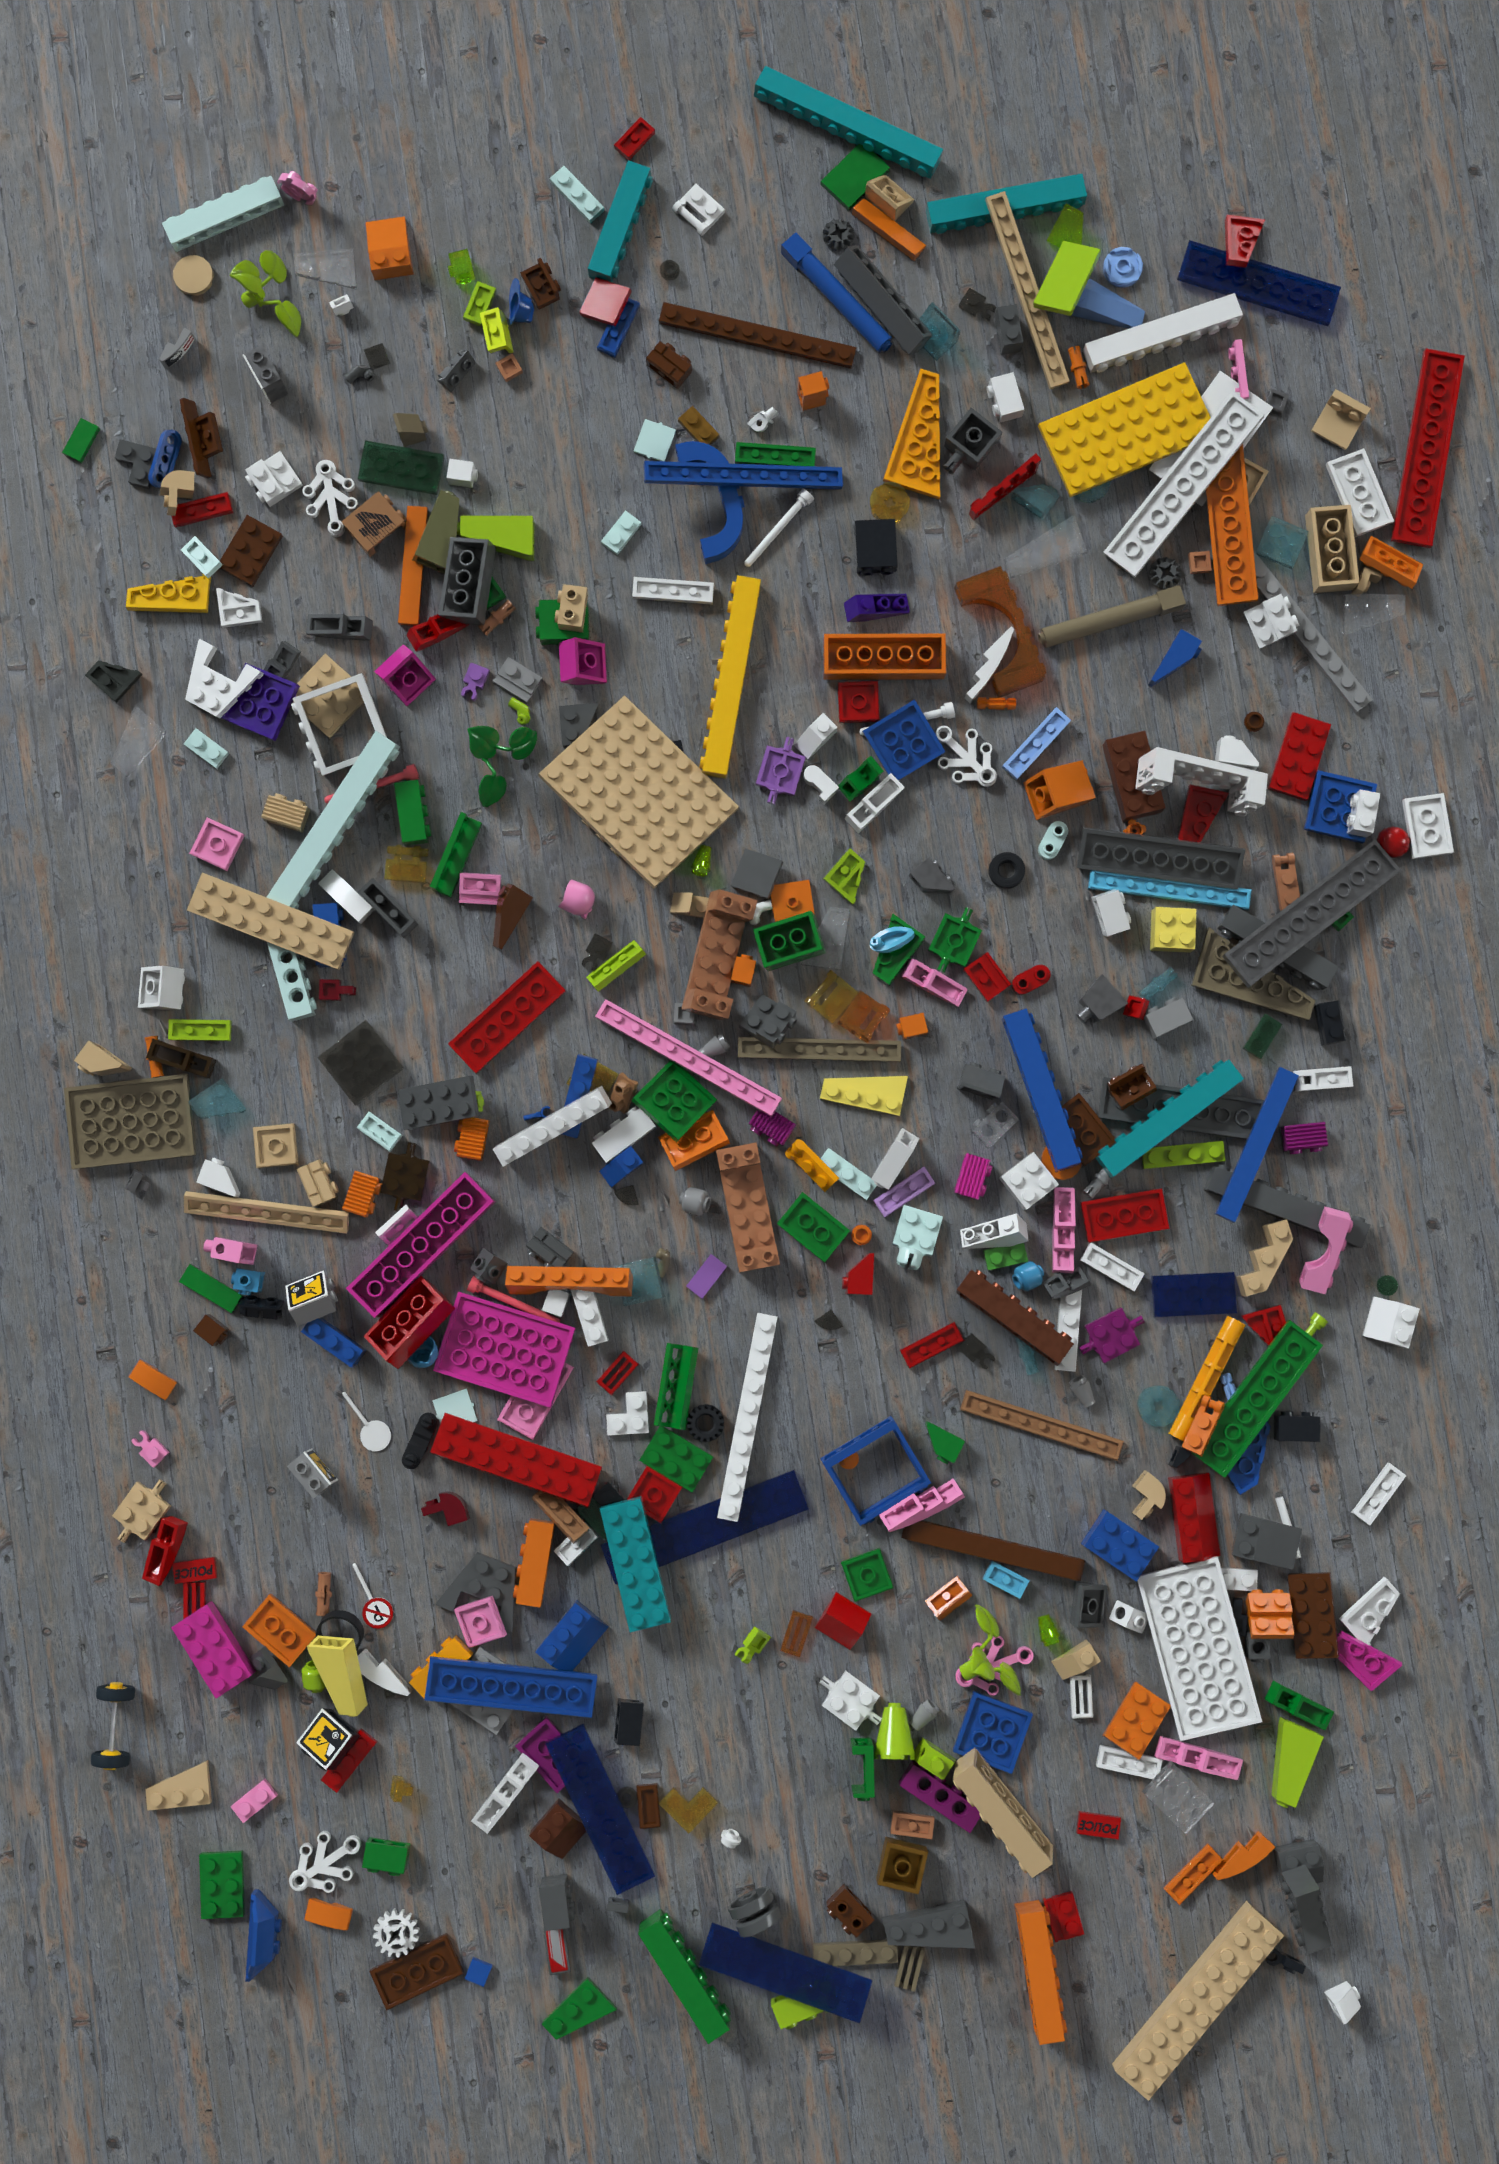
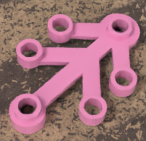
[955,1635,1033,1696]

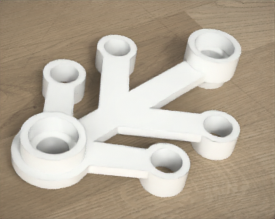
[302,460,358,537]
[935,726,997,787]
[289,1831,361,1893]

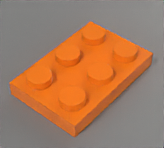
[1359,536,1423,589]
[658,1110,730,1171]
[242,1593,316,1668]
[1102,1682,1171,1760]

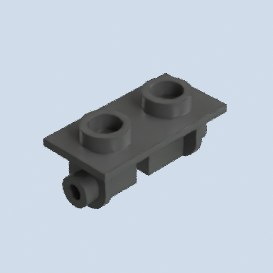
[437,350,476,392]

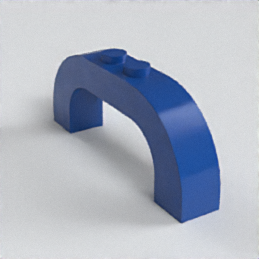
[675,441,745,564]

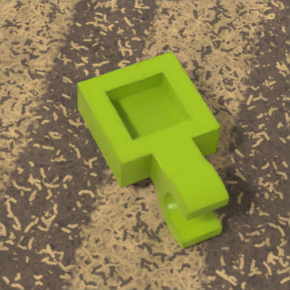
[735,1626,771,1664]

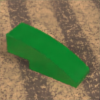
[1264,1680,1334,1730]

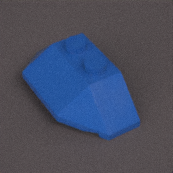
[245,1889,282,1982]

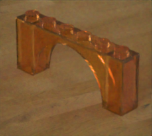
[954,566,1046,698]

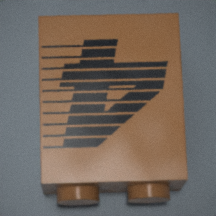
[341,491,406,557]

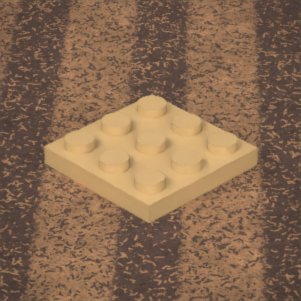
[293,654,364,739]

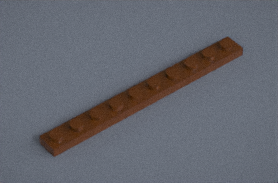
[659,302,856,369]

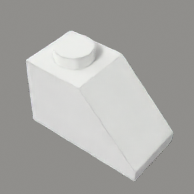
[794,713,837,760]
[1215,736,1259,771]
[196,1158,240,1197]
[1324,1981,1361,2024]

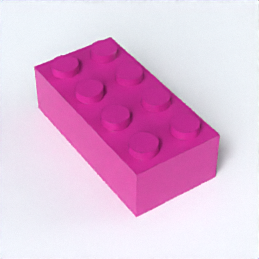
[171,1601,256,1698]

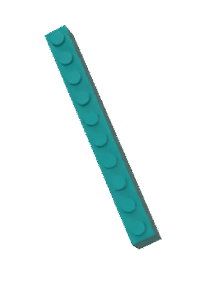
[754,66,943,179]

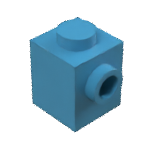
[231,1268,265,1295]

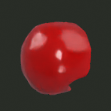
[1377,826,1410,858]

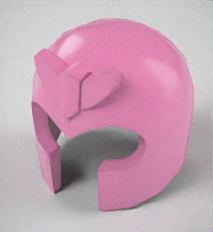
[558,880,595,919]

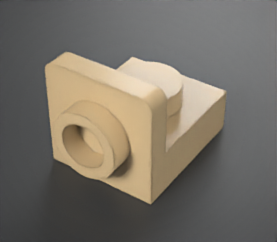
[1351,567,1383,597]

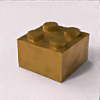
[876,1837,928,1894]

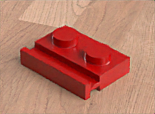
[963,952,1011,1002]
[1043,1891,1084,1943]

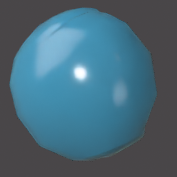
[408,1336,438,1368]

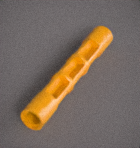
[1168,1316,1246,1442]

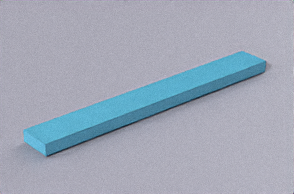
[1088,870,1252,910]

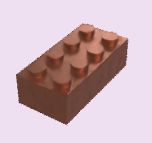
[1102,731,1166,822]

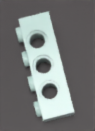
[267,942,317,1022]

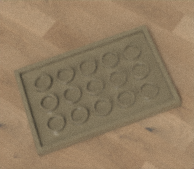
[64,1074,196,1170]

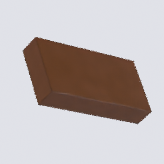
[636,1783,661,1829]

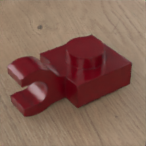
[319,979,356,1001]

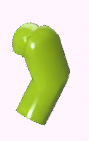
[508,697,531,725]

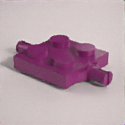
[1079,1307,1145,1363]

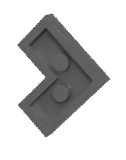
[115,439,156,489]

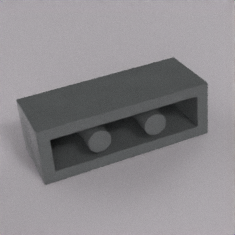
[358,878,418,938]

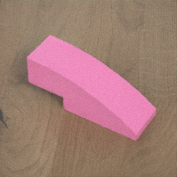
[900,959,968,1007]

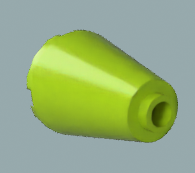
[874,1703,915,1760]

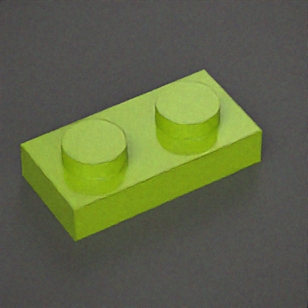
[463,281,497,327]

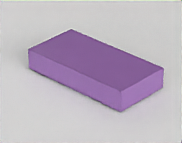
[686,1254,727,1299]

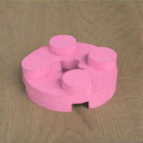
[277,171,318,205]

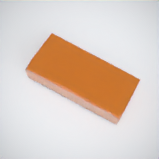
[925,1576,972,1621]

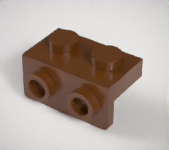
[520,258,561,310]
[1108,1064,1157,1110]

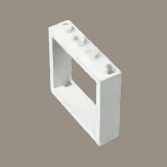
[291,673,387,776]

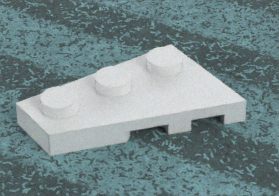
[1339,1577,1400,1646]

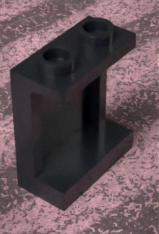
[854,519,898,576]

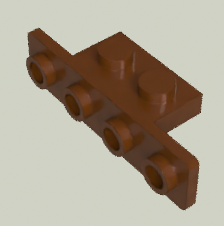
[180,398,223,478]

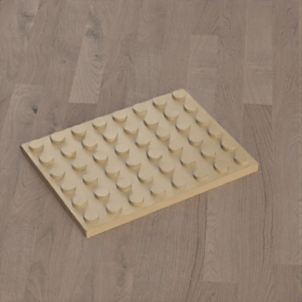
[538,695,739,889]

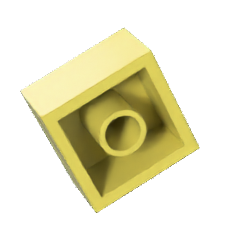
[1150,907,1196,953]

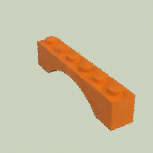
[505,1266,633,1297]

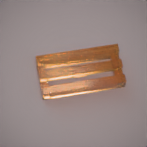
[780,1610,813,1657]

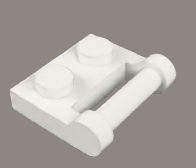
[672,184,725,236]

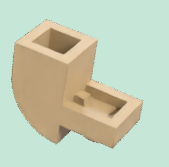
[159,470,195,516]
[1132,1470,1166,1520]

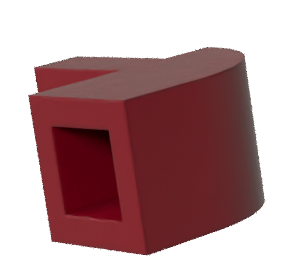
[421,1491,470,1526]

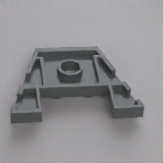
[436,1552,516,1634]

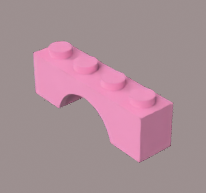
[1299,1206,1353,1294]

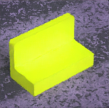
[480,307,514,353]

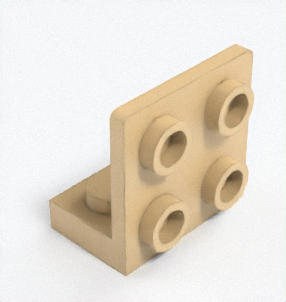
[1311,389,1371,450]

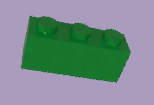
[394,780,431,846]

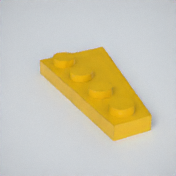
[126,574,211,613]

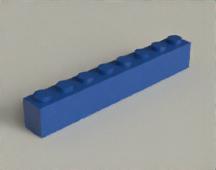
[1002,1008,1083,1172]

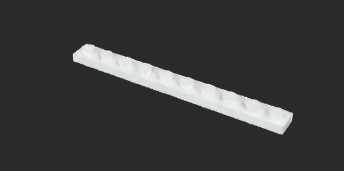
[717,1313,778,1522]

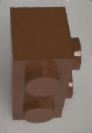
[826,1883,875,1938]

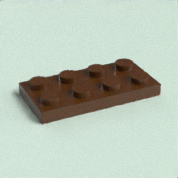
[1288,1572,1339,1659]

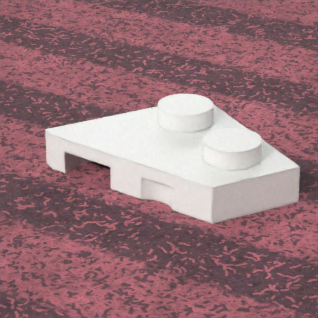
[216,588,263,628]

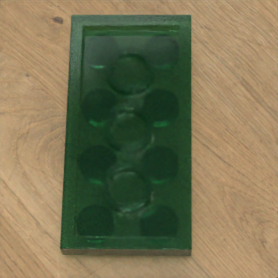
[358,440,445,495]

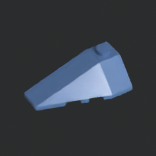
[1071,279,1145,329]

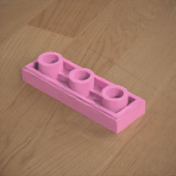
[1228,339,1249,399]

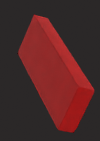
[171,492,234,528]
[900,1322,964,1369]

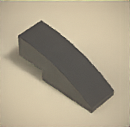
[306,614,373,640]

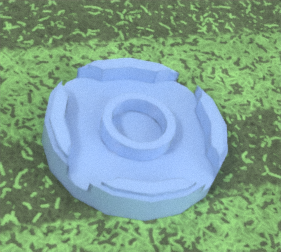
[1103,247,1143,288]

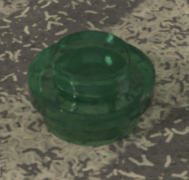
[1377,1275,1398,1296]

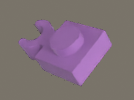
[461,663,490,701]

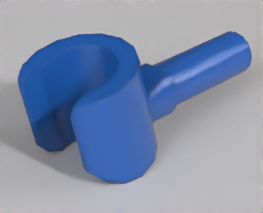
[523,1106,550,1121]

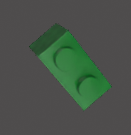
[362,1837,411,1876]

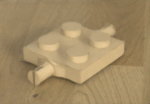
[112,1479,171,1543]

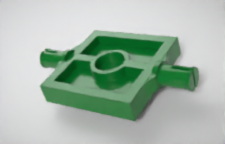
[928,907,982,973]

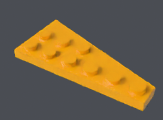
[883,368,940,500]

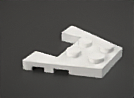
[185,639,264,718]

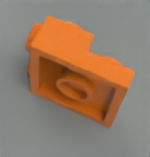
[1245,1589,1294,1639]

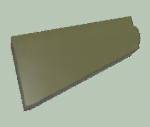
[412,490,459,575]

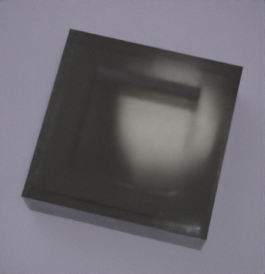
[364,343,390,370]

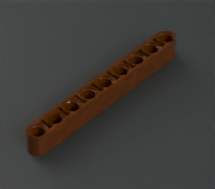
[901,1520,1086,1581]

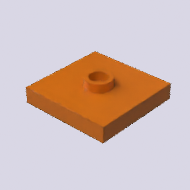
[771,880,815,922]

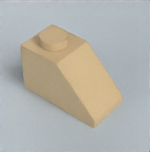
[1051,1640,1101,1680]

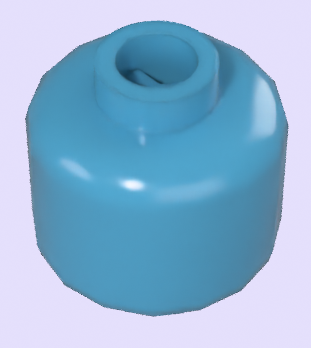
[1012,1261,1044,1292]

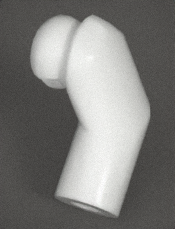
[749,900,773,925]

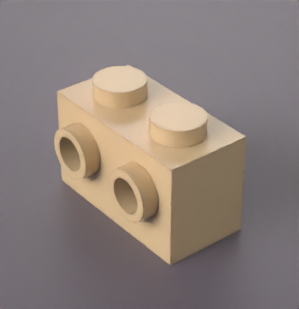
[555,584,588,632]

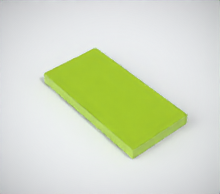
[1033,241,1101,316]

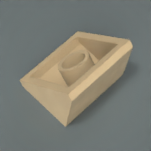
[865,174,915,221]

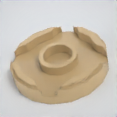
[173,255,214,296]

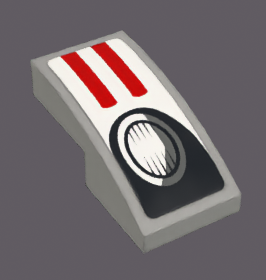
[159,328,195,369]

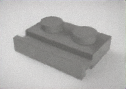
[493,657,543,703]

